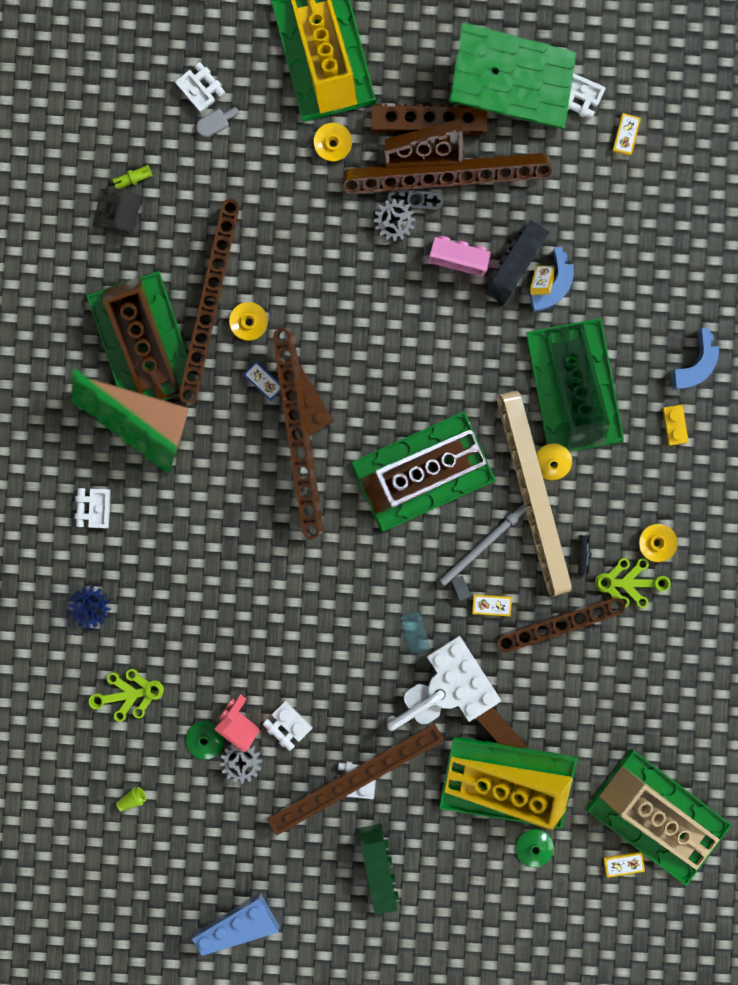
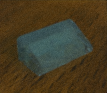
[401,611,430,653]

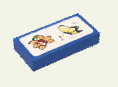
[243,361,281,401]

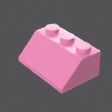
[428,236,491,277]

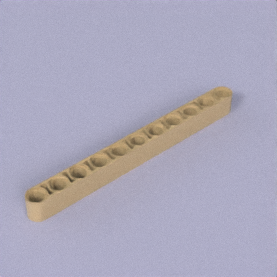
[497,390,572,597]

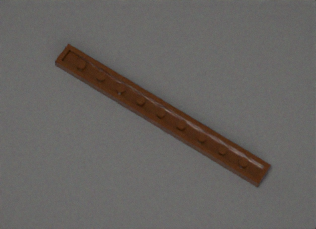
[267,723,444,836]

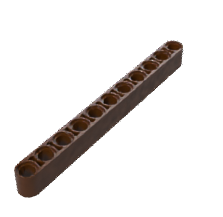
[342,153,553,194]
[180,199,239,405]
[273,328,324,540]

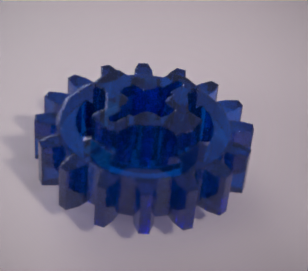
[68,586,111,628]

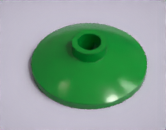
[186,721,224,760]
[515,829,554,868]

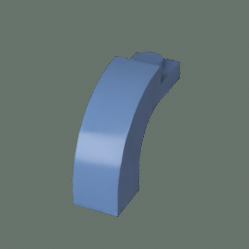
[529,247,574,313]
[671,328,719,390]

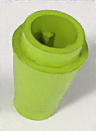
[116,787,146,812]

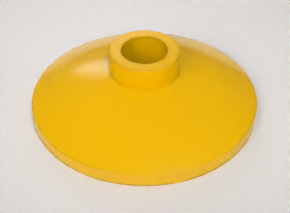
[314,123,352,162]
[229,302,268,341]
[536,443,572,480]
[639,524,678,562]

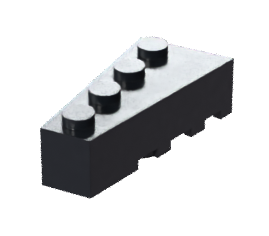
[484,220,550,306]

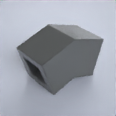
[452,575,471,601]

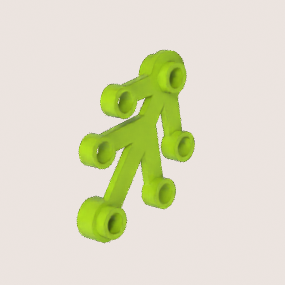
[595,558,671,608]
[89,669,164,722]

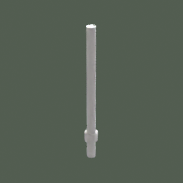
[439,503,526,586]

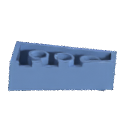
[192,893,280,956]

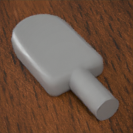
[196,107,239,137]

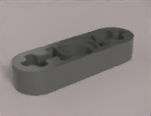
[388,190,443,211]

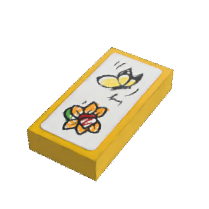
[612,113,641,156]
[530,265,556,295]
[472,594,512,616]
[603,851,645,878]

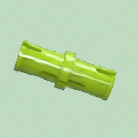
[113,165,153,191]

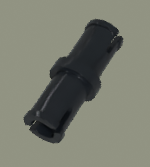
[576,535,592,574]

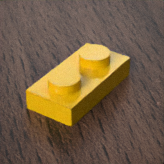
[662,405,689,446]

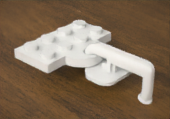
[387,635,501,731]

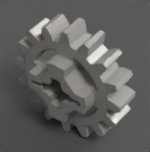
[374,199,416,241]
[220,743,262,784]

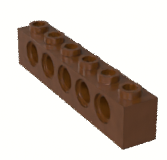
[372,103,487,135]

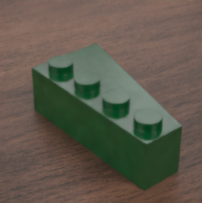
[359,824,400,915]

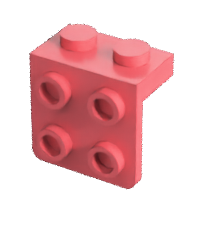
[215,694,259,752]

